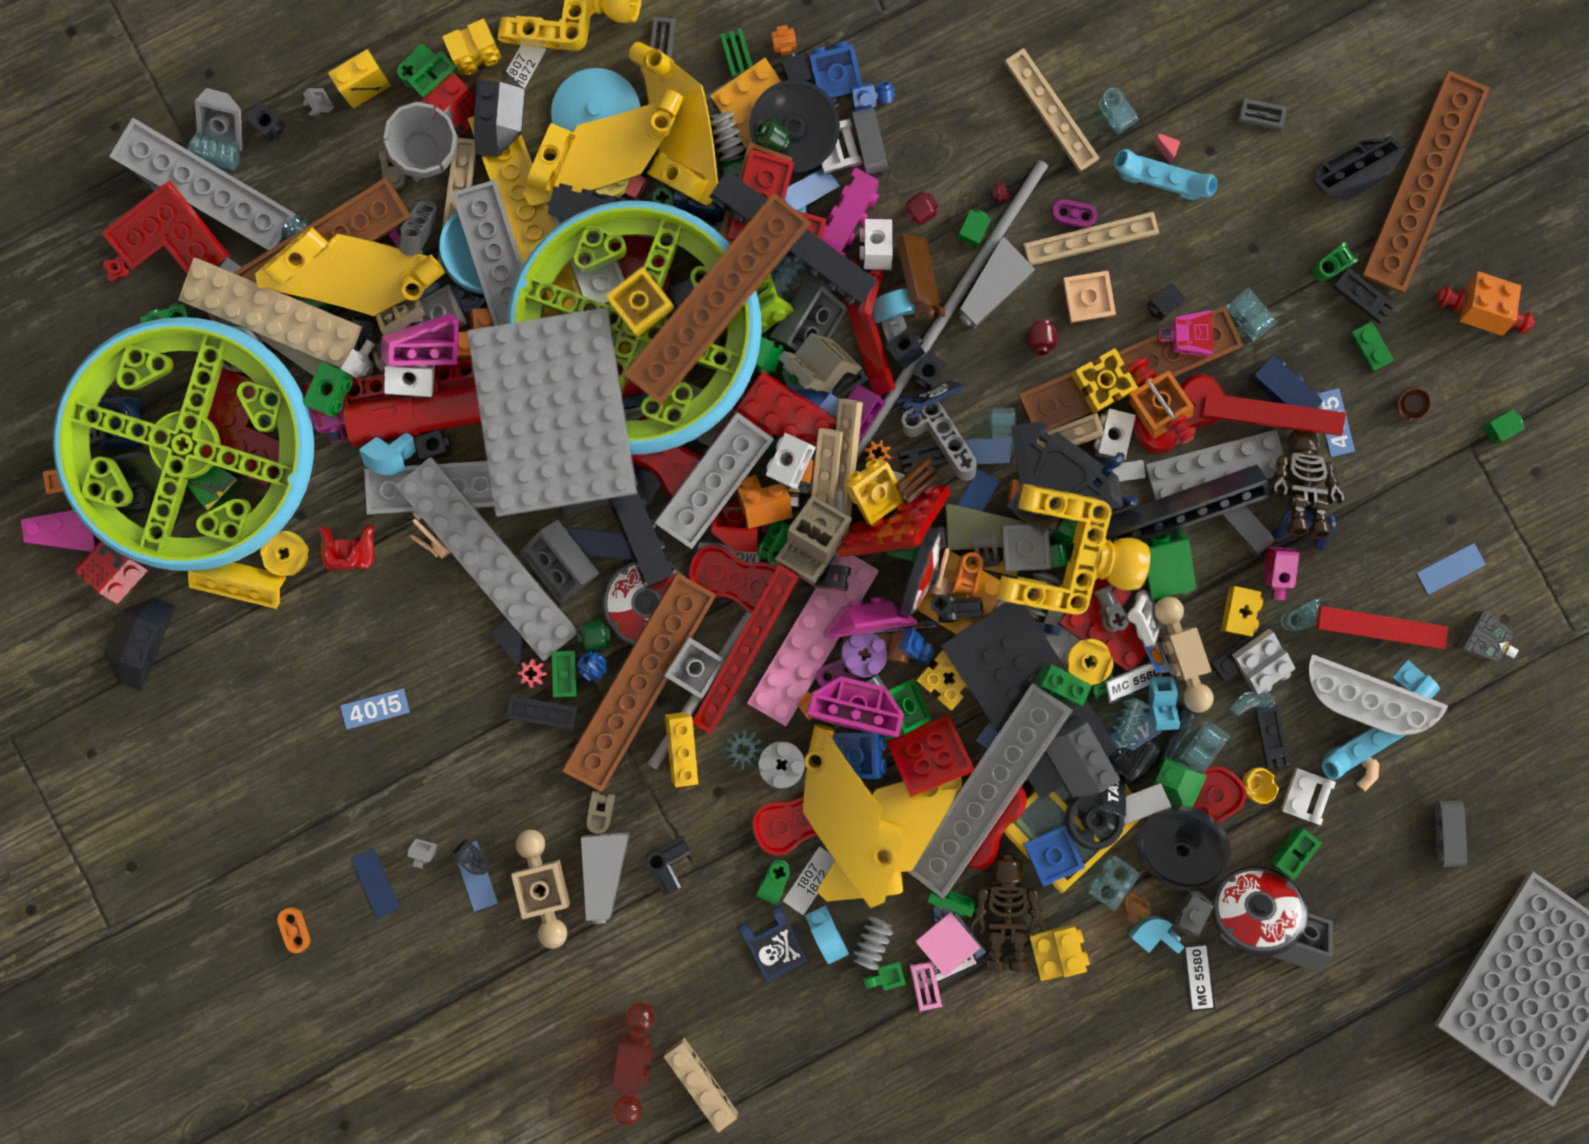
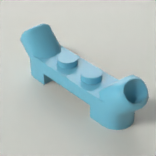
[1114,149,1217,200]
[1321,727,1406,780]

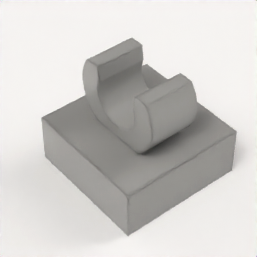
[303,88,334,116]
[881,316,907,343]
[407,839,437,869]

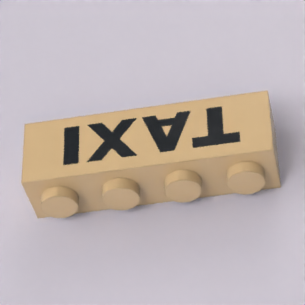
[664,1038,738,1132]

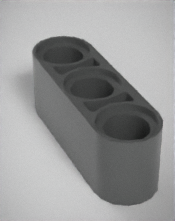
[851,107,888,175]
[399,201,437,256]
[1218,506,1275,556]
[1435,800,1467,867]

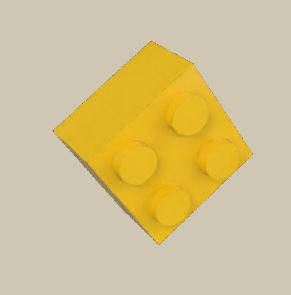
[606,267,674,338]

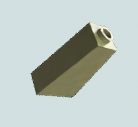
[944,504,1027,551]

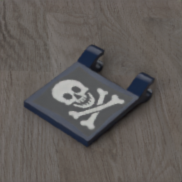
[896,380,964,418]
[740,906,807,981]

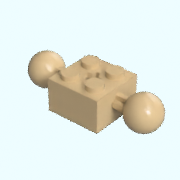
[1154,597,1214,713]
[511,829,571,949]

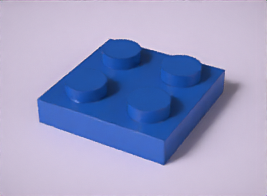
[1023,825,1085,887]

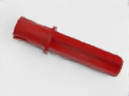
[858,269,884,318]

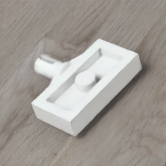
[341,340,375,379]

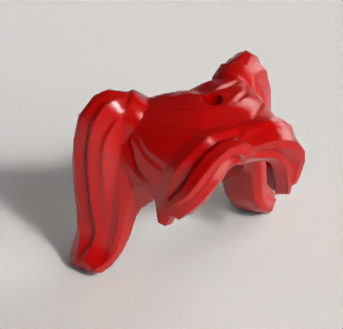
[318,525,375,570]

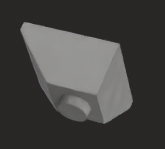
[195,88,242,151]

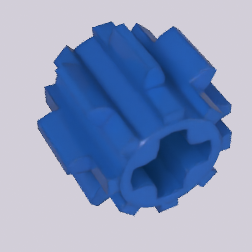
[577,651,608,681]

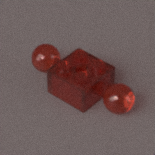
[613,1002,655,1125]

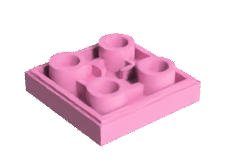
[915,911,980,977]

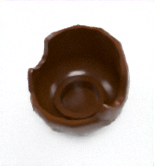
[1396,386,1432,421]

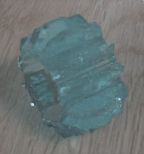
[724,730,763,769]

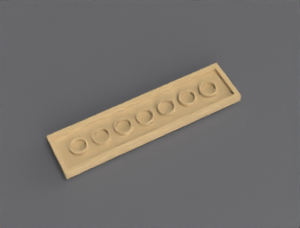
[178,257,362,368]

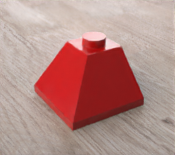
[712,500,759,552]

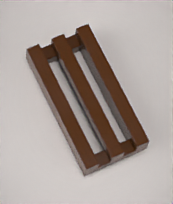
[894,458,939,504]

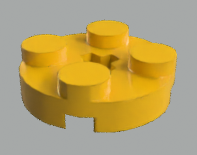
[260,531,309,576]
[1066,639,1113,685]

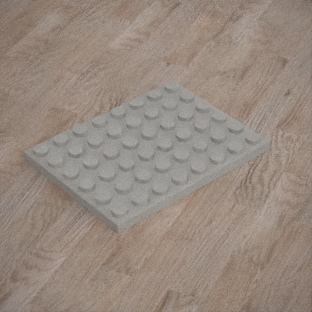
[468,308,637,517]
[1434,871,1589,1107]

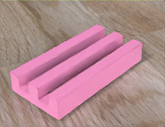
[910,961,942,1011]

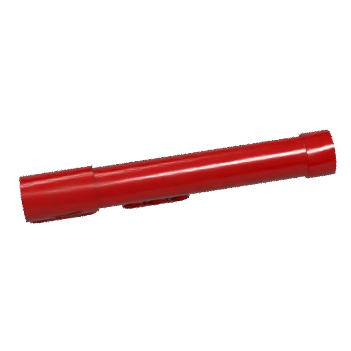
[344,353,644,448]

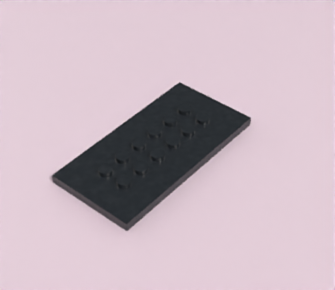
[940,601,1118,799]

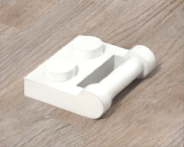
[821,119,863,174]
[1128,590,1162,647]
[1280,768,1336,825]

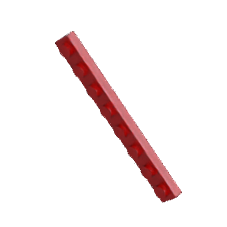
[692,565,800,734]

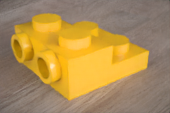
[844,459,903,525]
[1029,924,1090,981]

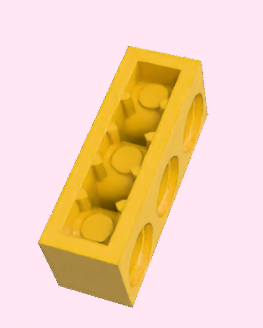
[665,712,698,787]

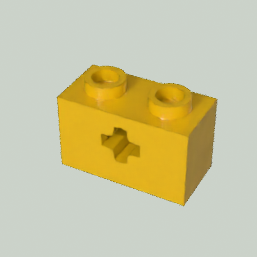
[1220,586,1263,637]

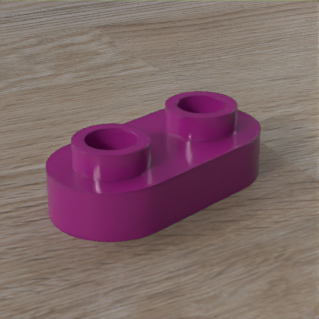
[1052,199,1098,228]
[816,659,856,687]

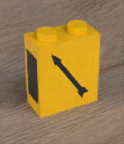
[328,49,391,109]

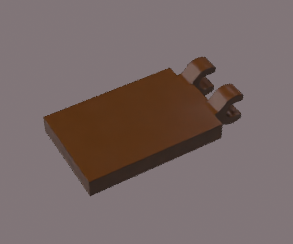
[896,235,945,321]

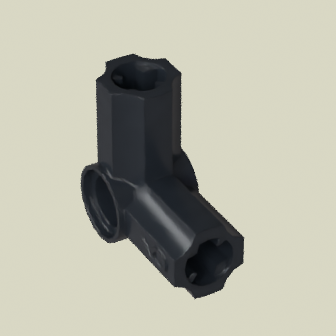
[931,594,984,623]
[646,835,691,896]

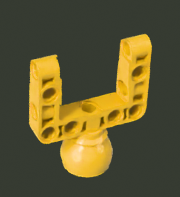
[497,0,641,51]
[996,484,1150,614]

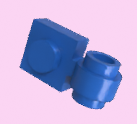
[850,81,895,111]
[899,628,935,665]

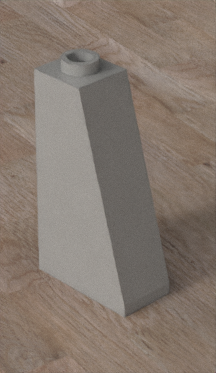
[959,237,1035,329]
[581,832,629,924]

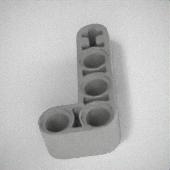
[902,401,976,481]

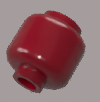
[904,191,939,225]
[1028,320,1057,356]

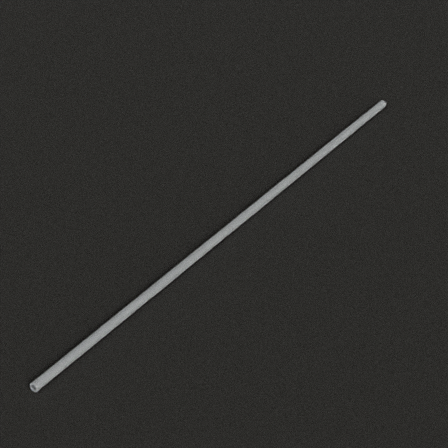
[647,160,1048,769]

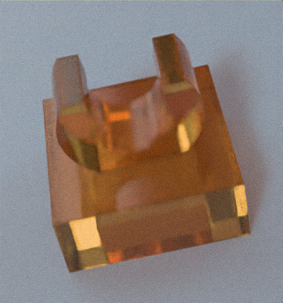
[1125,892,1151,924]

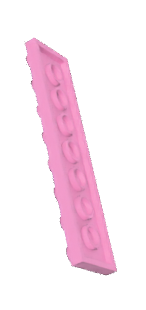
[747,556,879,726]

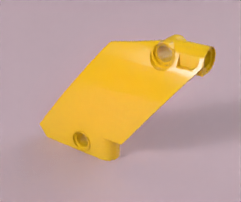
[629,42,718,206]
[523,89,683,207]
[255,226,445,316]
[803,724,904,908]
[816,777,962,901]

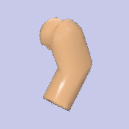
[1357,757,1379,792]

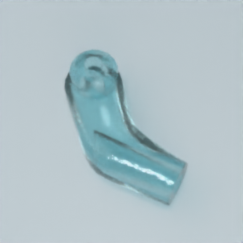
[1230,692,1275,716]

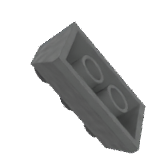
[770,280,847,354]
[520,520,600,606]
[1046,717,1120,798]
[1272,913,1333,973]

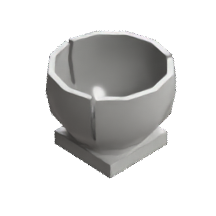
[382,102,458,183]

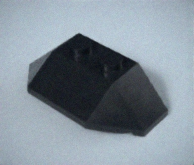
[474,70,525,157]
[1314,136,1406,201]
[104,598,176,690]

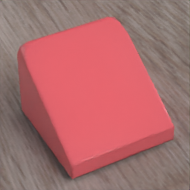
[1154,134,1180,163]
[624,175,648,201]

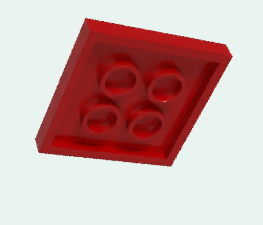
[886,714,975,798]

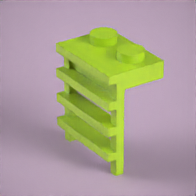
[756,274,794,334]

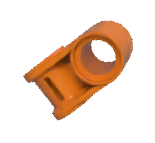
[951,553,983,598]

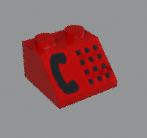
[420,72,476,138]
[75,541,148,604]

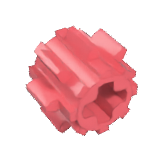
[517,659,547,688]

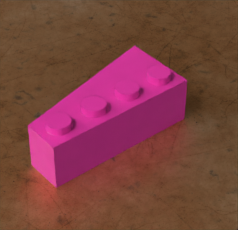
[822,167,879,256]

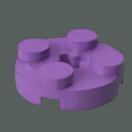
[841,632,887,678]

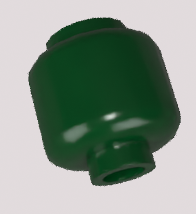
[755,119,790,152]
[576,621,610,652]

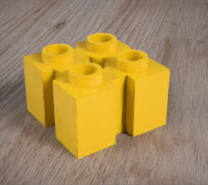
[442,18,502,76]
[1071,348,1138,414]
[915,649,969,711]

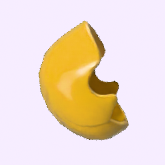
[1242,767,1279,804]

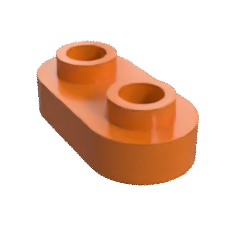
[277,907,310,953]

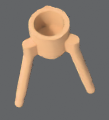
[410,519,450,559]
[929,548,973,596]

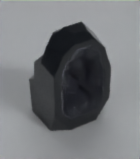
[349,316,375,351]
[450,839,489,876]

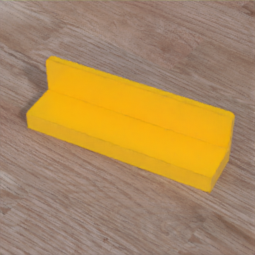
[188,562,286,609]

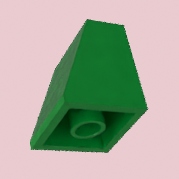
[1144,529,1196,600]

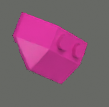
[823,596,917,639]
[808,677,904,737]

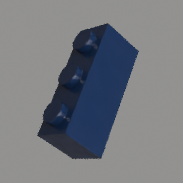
[1249,356,1323,408]

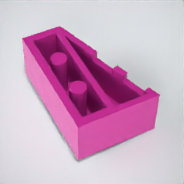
[381,313,458,366]
[21,510,101,552]

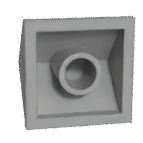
[664,637,726,699]

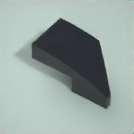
[491,619,526,667]

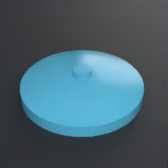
[551,68,641,132]
[439,211,484,294]

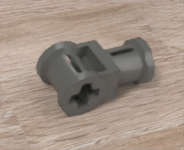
[1093,585,1129,632]

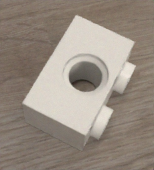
[860,219,893,270]
[385,364,435,397]
[1093,409,1136,460]
[766,433,816,489]

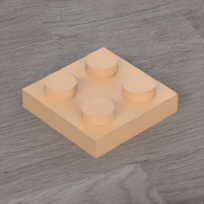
[1063,271,1116,323]

